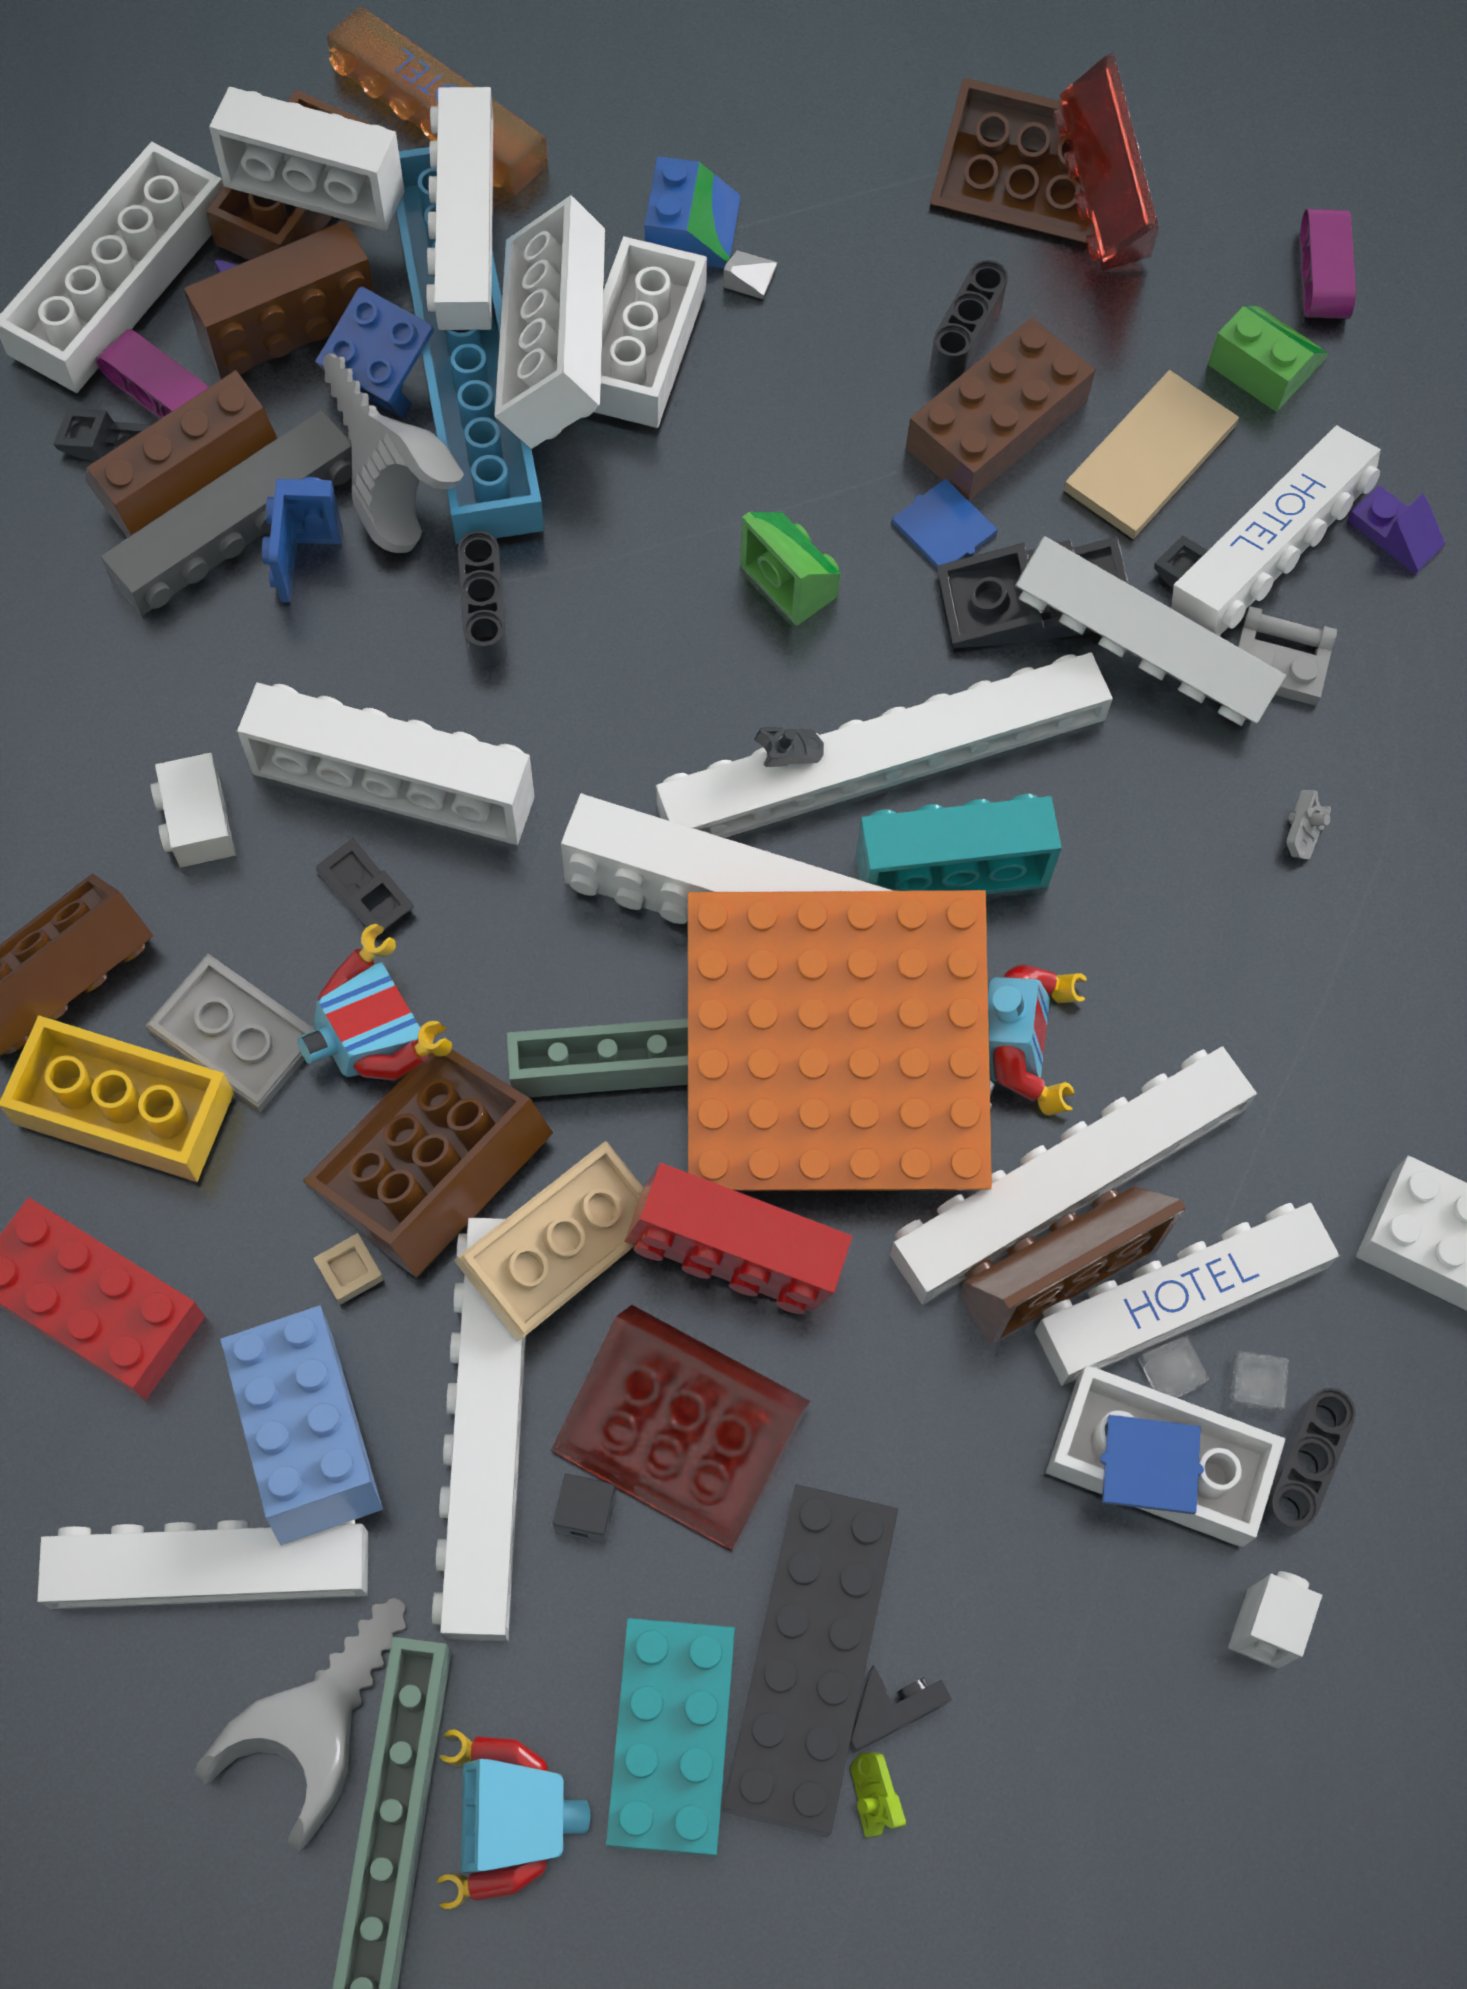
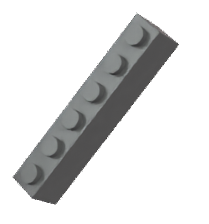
[101,410,352,616]

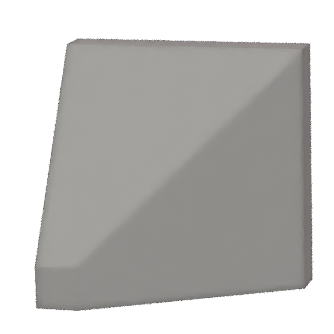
[723,250,777,299]

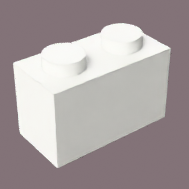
[151,753,236,868]
[1228,1571,1322,1669]

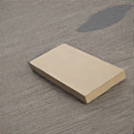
[1063,370,1239,539]
[454,1141,643,1341]

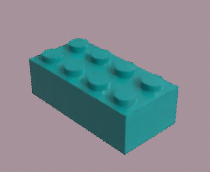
[855,794,1062,894]
[606,1618,735,1857]

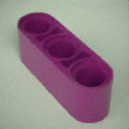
[1300,208,1356,319]
[95,329,209,419]

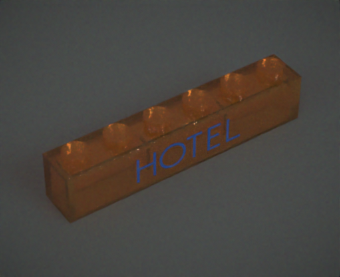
[327,6,548,196]

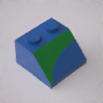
[644,156,741,268]

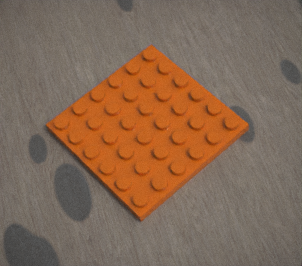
[688,890,992,1191]

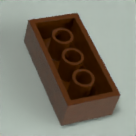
[206,90,370,260]
[184,221,374,379]
[906,317,1096,501]

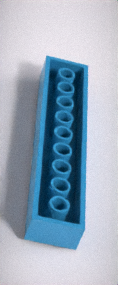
[396,147,544,544]

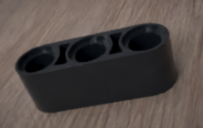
[930,260,1008,382]
[458,531,507,668]
[1262,1388,1356,1536]

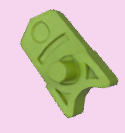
[850,1752,906,1838]

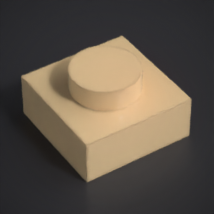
[313,1233,384,1305]

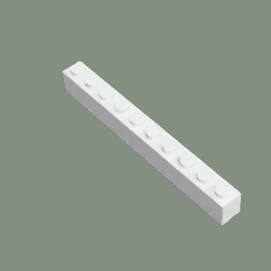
[656,652,1113,838]

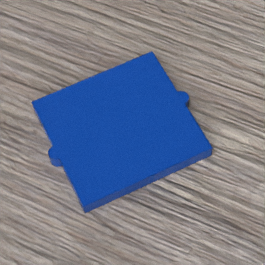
[891,479,998,568]
[1099,1415,1204,1515]

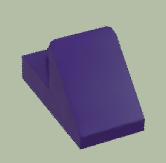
[1347,485,1446,575]

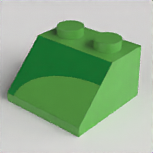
[1207,306,1328,412]
[740,512,841,626]

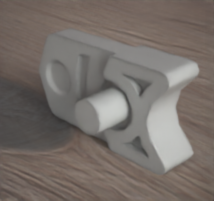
[1286,790,1331,859]

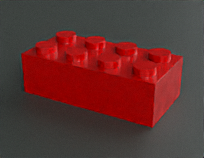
[624,1162,853,1314]
[0,1197,205,1401]

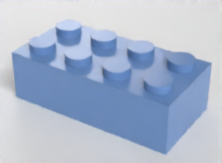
[220,1305,383,1546]

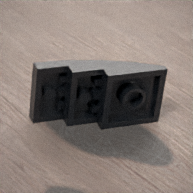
[937,537,1129,648]

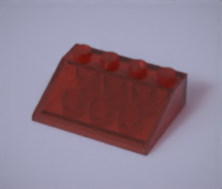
[1053,53,1159,271]
[551,1304,811,1551]

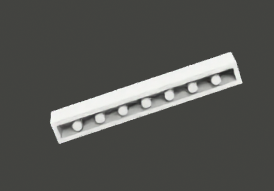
[890,1046,1257,1305]
[432,1218,526,1641]

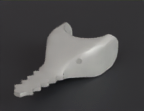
[323,353,464,553]
[194,1597,406,1851]

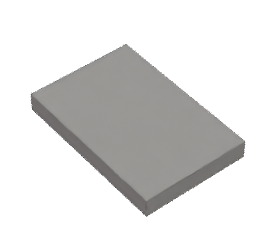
[145,954,316,1113]

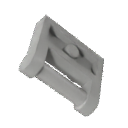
[1237,606,1337,706]

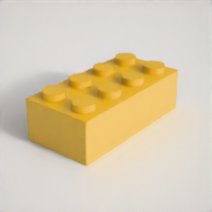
[0,1015,234,1182]

